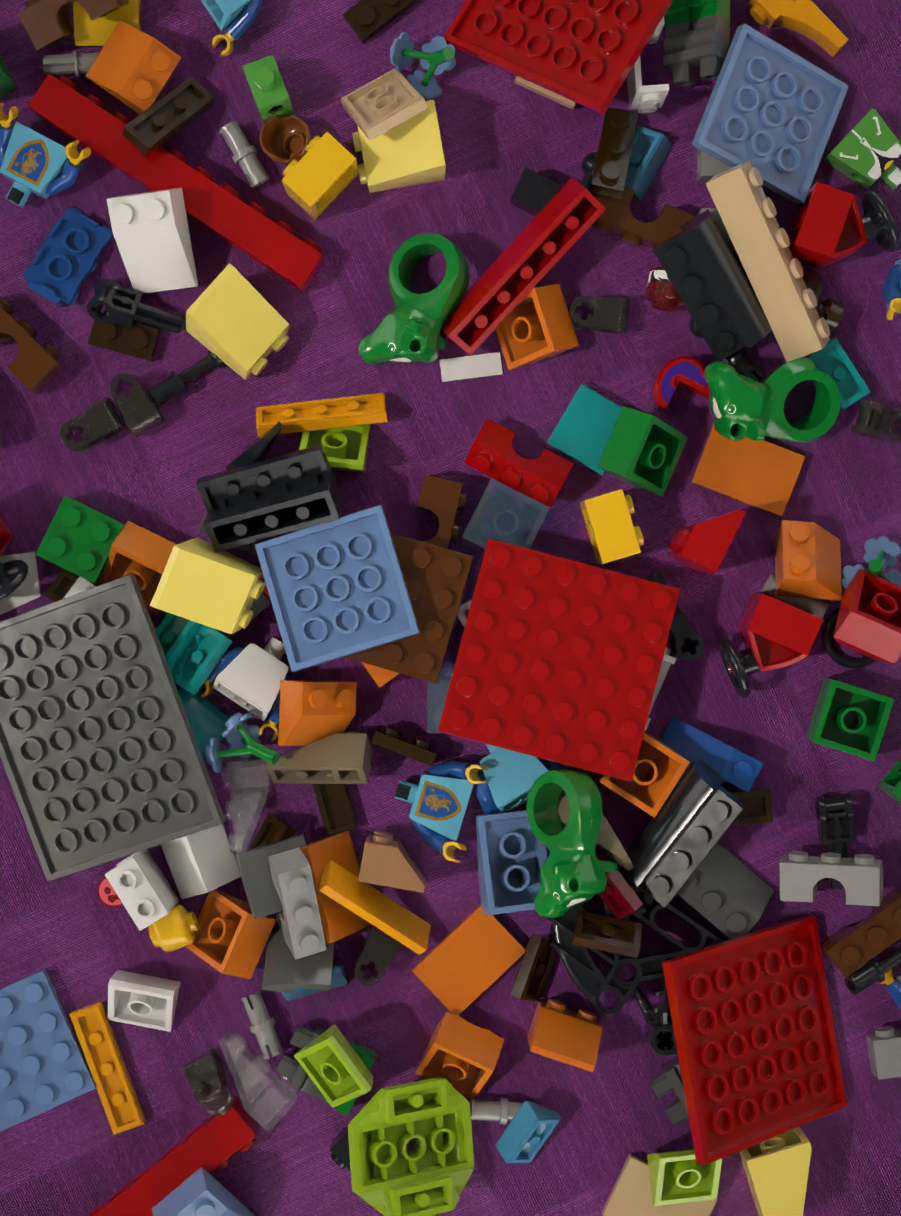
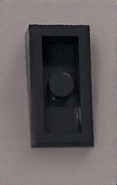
[226,422,282,470]

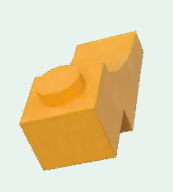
[748,0,849,58]

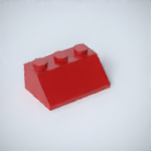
[667,509,746,574]

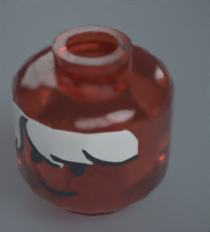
[645,267,684,312]

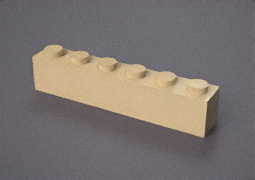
[705,160,830,362]

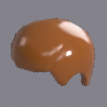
[259,115,313,165]

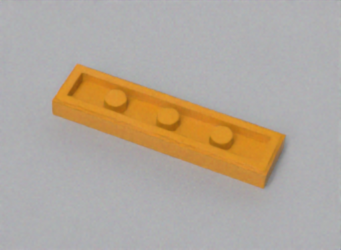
[256,393,387,437]
[319,860,431,955]
[69,1001,146,1135]

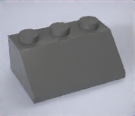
[677,842,774,939]

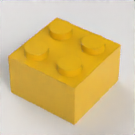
[282,132,359,220]
[579,489,644,565]

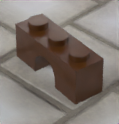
[17,0,129,50]
[592,186,695,254]
[0,296,64,394]
[410,475,467,549]
[820,888,901,978]

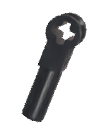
[86,279,184,333]
[644,571,705,660]
[815,794,855,889]

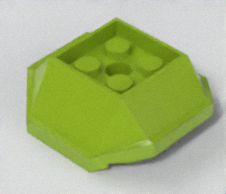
[348,1076,474,1216]

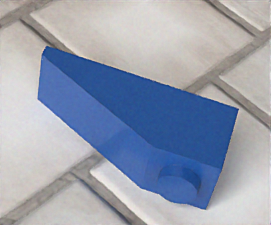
[659,716,764,792]

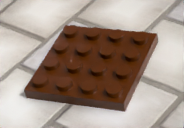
[345,533,474,684]

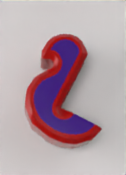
[651,356,710,412]

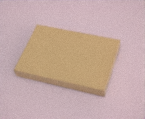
[340,68,428,141]
[602,1154,718,1216]

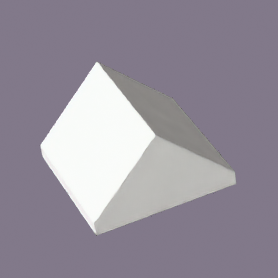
[160,824,241,899]
[107,970,181,1032]

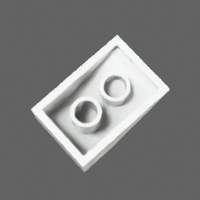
[107,187,198,293]

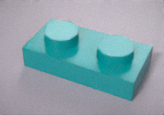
[806,338,871,411]

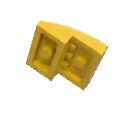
[73,0,142,46]

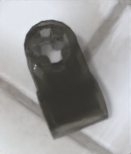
[567,296,630,334]
[109,374,165,438]
[60,398,126,452]
[850,399,901,444]
[355,925,402,986]
[183,1049,233,1116]

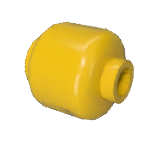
[148,905,199,952]

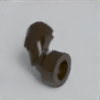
[802,269,843,333]

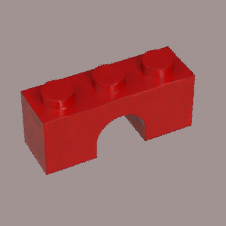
[464,418,573,508]

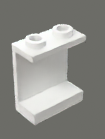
[627,16,669,113]
[104,849,179,931]

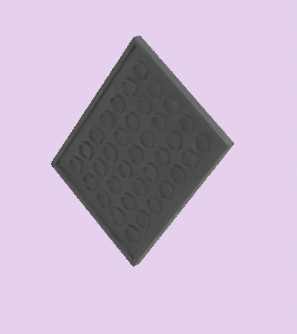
[0,573,226,882]

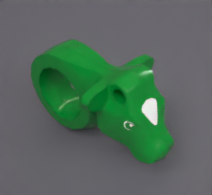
[358,233,470,366]
[704,358,840,443]
[526,769,617,918]

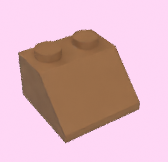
[358,830,425,893]

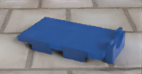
[23,206,113,308]

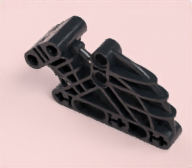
[547,852,723,1056]

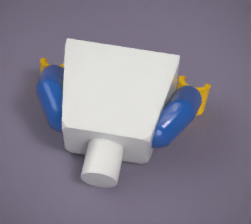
[201,638,291,741]

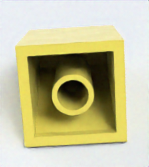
[352,100,446,193]
[186,263,289,380]
[150,537,266,634]
[739,1127,812,1216]

